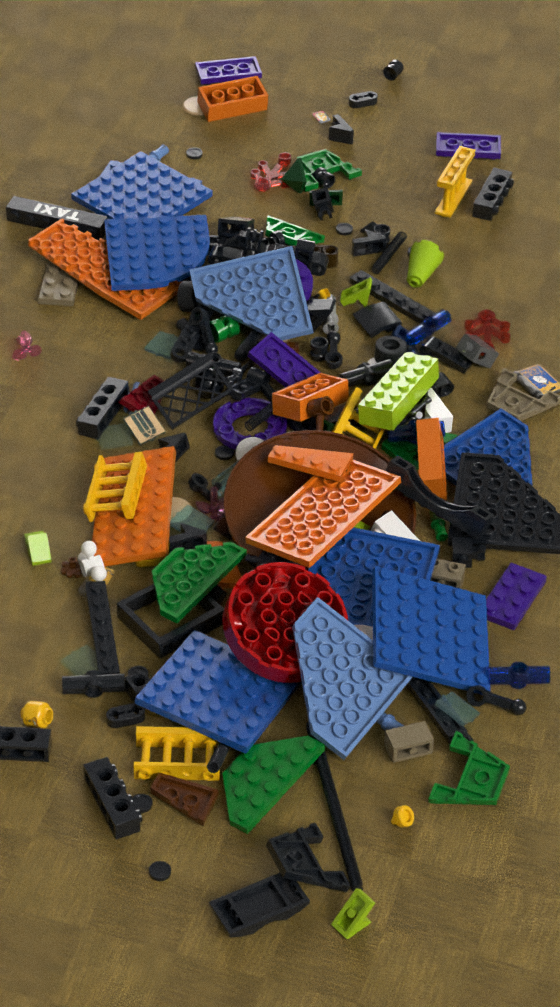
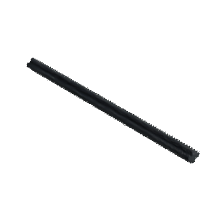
[306,721,363,891]

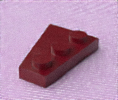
[119,374,164,422]

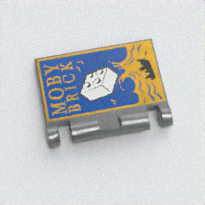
[514,364,560,399]

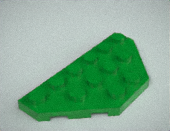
[152,542,247,624]
[222,736,325,834]

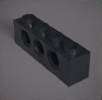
[472,168,514,221]
[76,377,129,439]
[0,726,52,762]
[83,757,142,840]

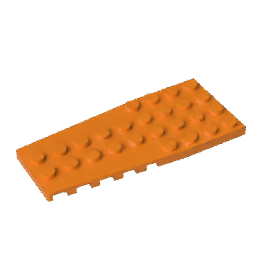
[28,219,182,320]

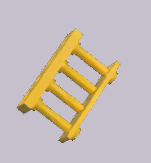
[435,146,475,218]
[332,387,385,449]
[83,452,147,522]
[134,726,221,781]

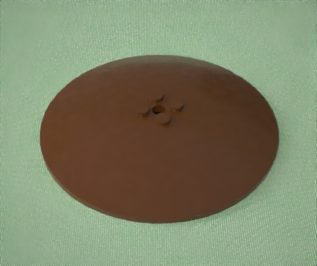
[223,430,417,570]

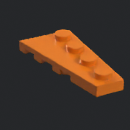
[268,445,354,482]

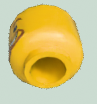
[21,701,53,729]

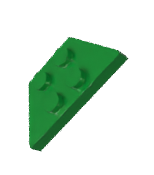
[265,215,325,246]

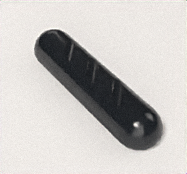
[234,329,266,362]

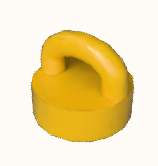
[391,805,414,828]

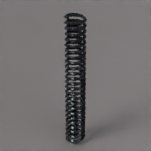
[371,232,407,274]
[245,402,273,431]
[207,743,230,773]

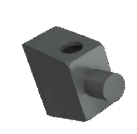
[456,333,500,368]

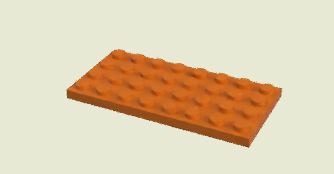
[92,446,176,567]
[245,460,401,568]

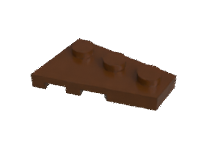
[151,772,219,826]

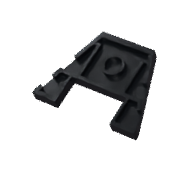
[266,823,351,892]

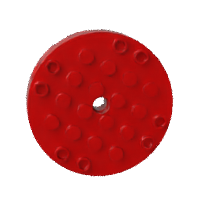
[223,562,348,683]

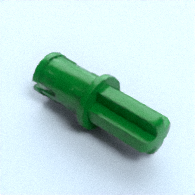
[429,511,448,541]

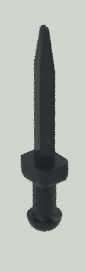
[225,359,255,385]

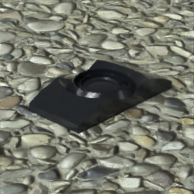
[209,873,310,938]

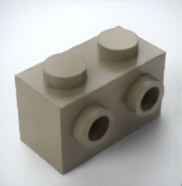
[430,559,466,589]
[384,721,434,763]

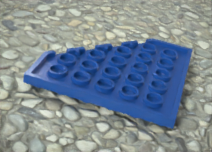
[444,408,532,485]

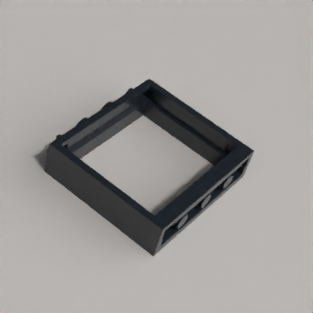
[117,583,224,659]

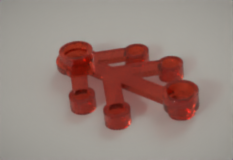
[251,152,291,192]
[464,309,511,356]

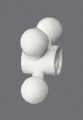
[78,541,107,582]

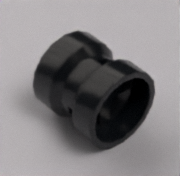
[383,59,404,80]
[313,167,335,189]
[373,224,391,247]
[310,337,328,362]

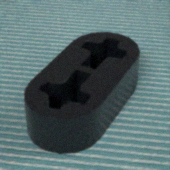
[349,91,378,108]
[106,703,145,728]

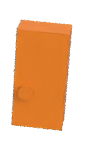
[197,76,268,122]
[272,373,349,422]
[416,417,448,501]

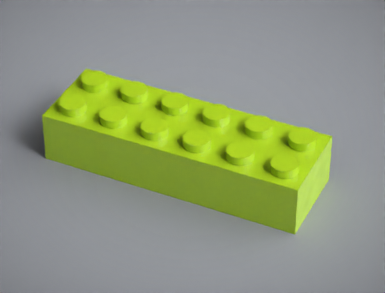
[358,352,439,431]

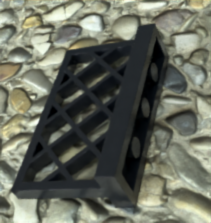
[148,353,234,430]

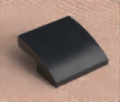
[353,302,402,338]

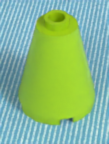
[406,240,444,288]

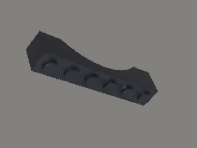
[385,456,494,540]

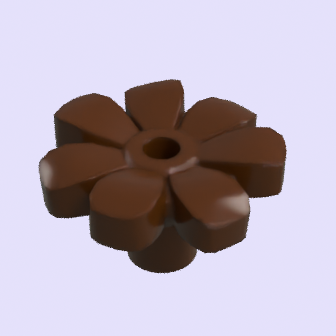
[61,557,82,578]

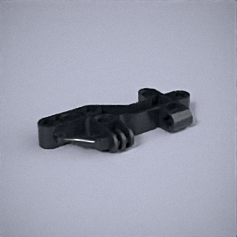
[208,227,329,276]

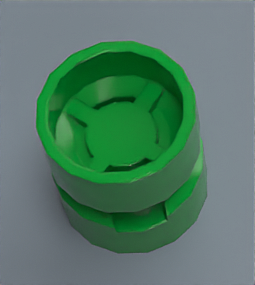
[210,315,240,343]

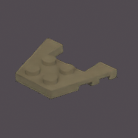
[487,368,560,421]

